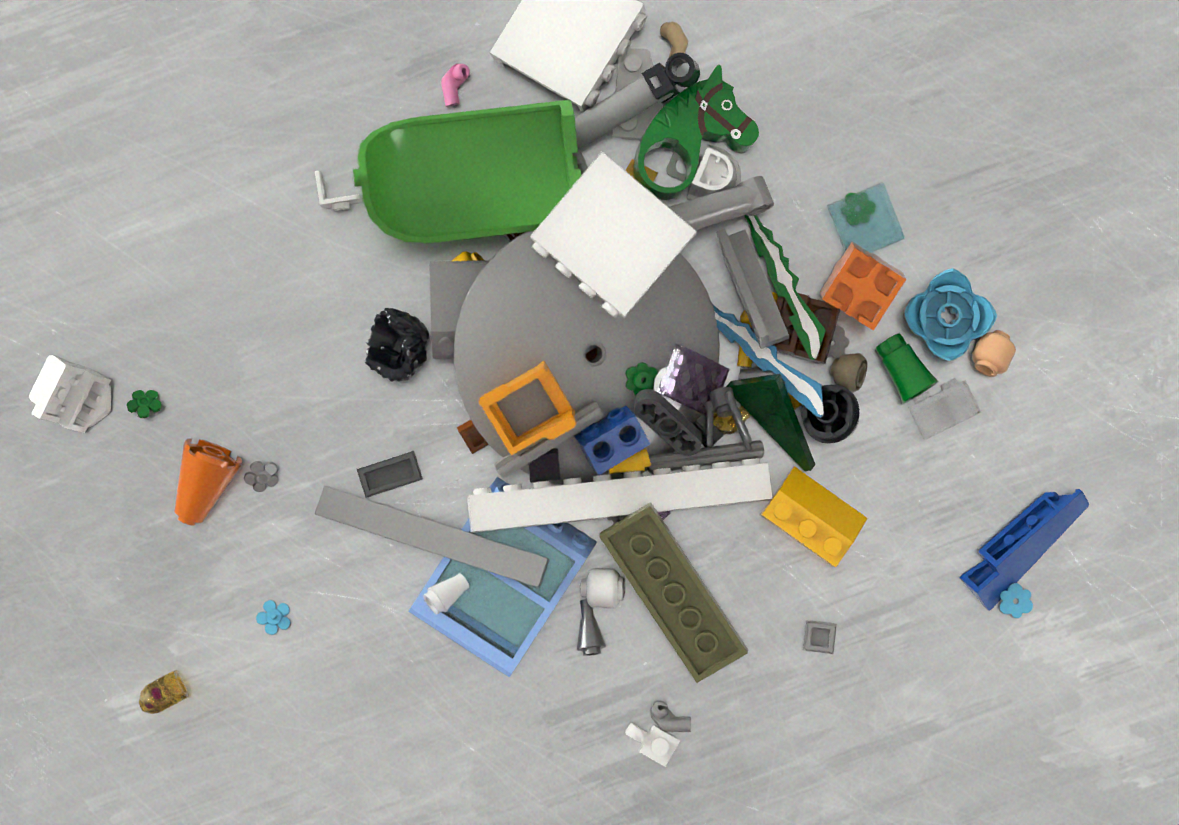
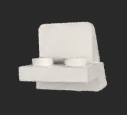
[29,355,111,433]

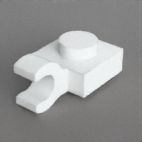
[625,722,680,767]

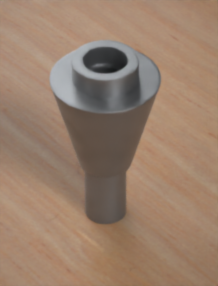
[577,599,606,656]

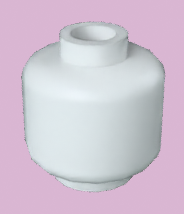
[581,568,625,608]

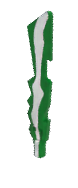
[745,215,826,360]

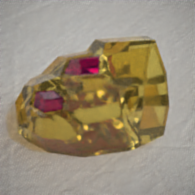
[139,670,189,714]

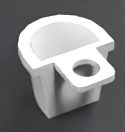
[667,143,742,200]

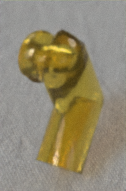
[713,405,751,435]

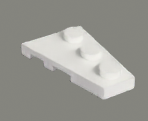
[612,48,663,140]

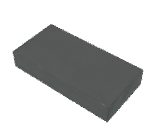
[357,451,423,498]

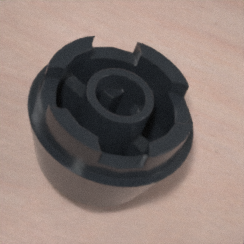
[801,385,860,444]

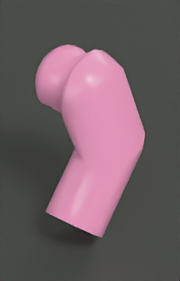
[441,63,470,107]

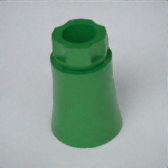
[876,333,939,404]

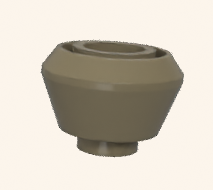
[831,353,867,393]

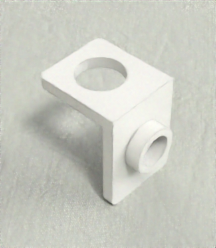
[315,170,362,211]

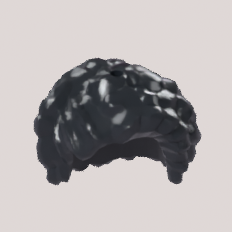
[365,308,429,382]

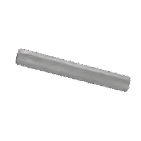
[495,402,604,478]
[647,440,764,473]

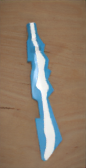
[712,304,824,418]

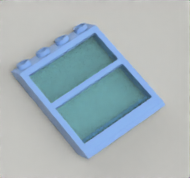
[408,477,597,677]

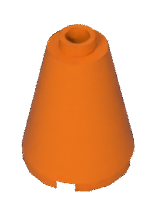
[174,438,242,526]

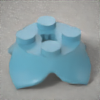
[904,268,997,361]

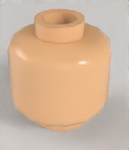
[971,330,1016,377]

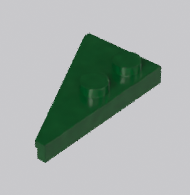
[726,374,816,471]

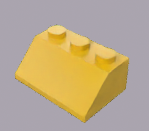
[760,466,868,567]

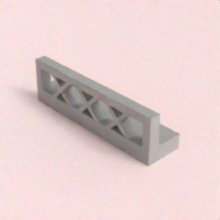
[717,229,789,349]

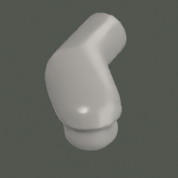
[650,702,691,732]

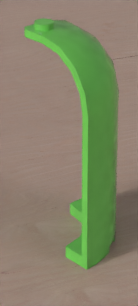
[353,100,581,243]

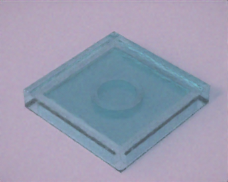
[827,182,905,252]

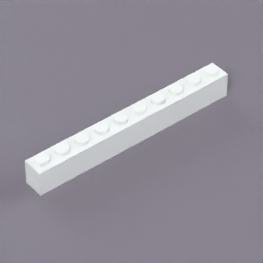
[467,458,773,533]

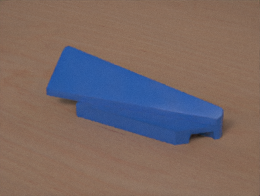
[960,489,1089,611]

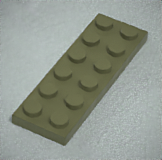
[599,502,748,683]

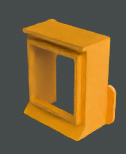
[479,360,576,456]

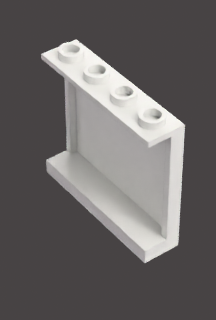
[490,0,647,112]
[530,152,696,318]

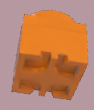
[820,242,906,331]

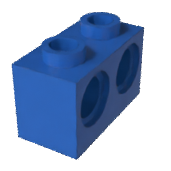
[574,406,650,475]

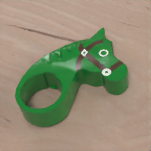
[633,65,759,200]

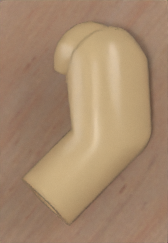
[660,22,688,66]

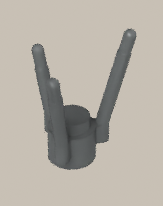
[704,387,752,451]

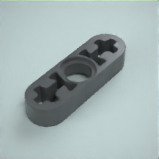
[635,389,702,456]

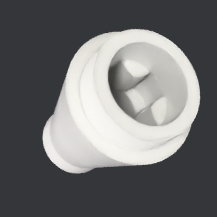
[423,573,470,615]

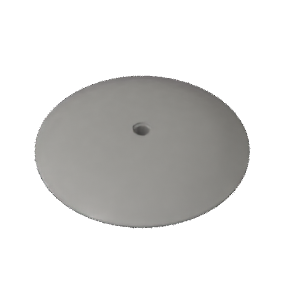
[454,231,720,485]

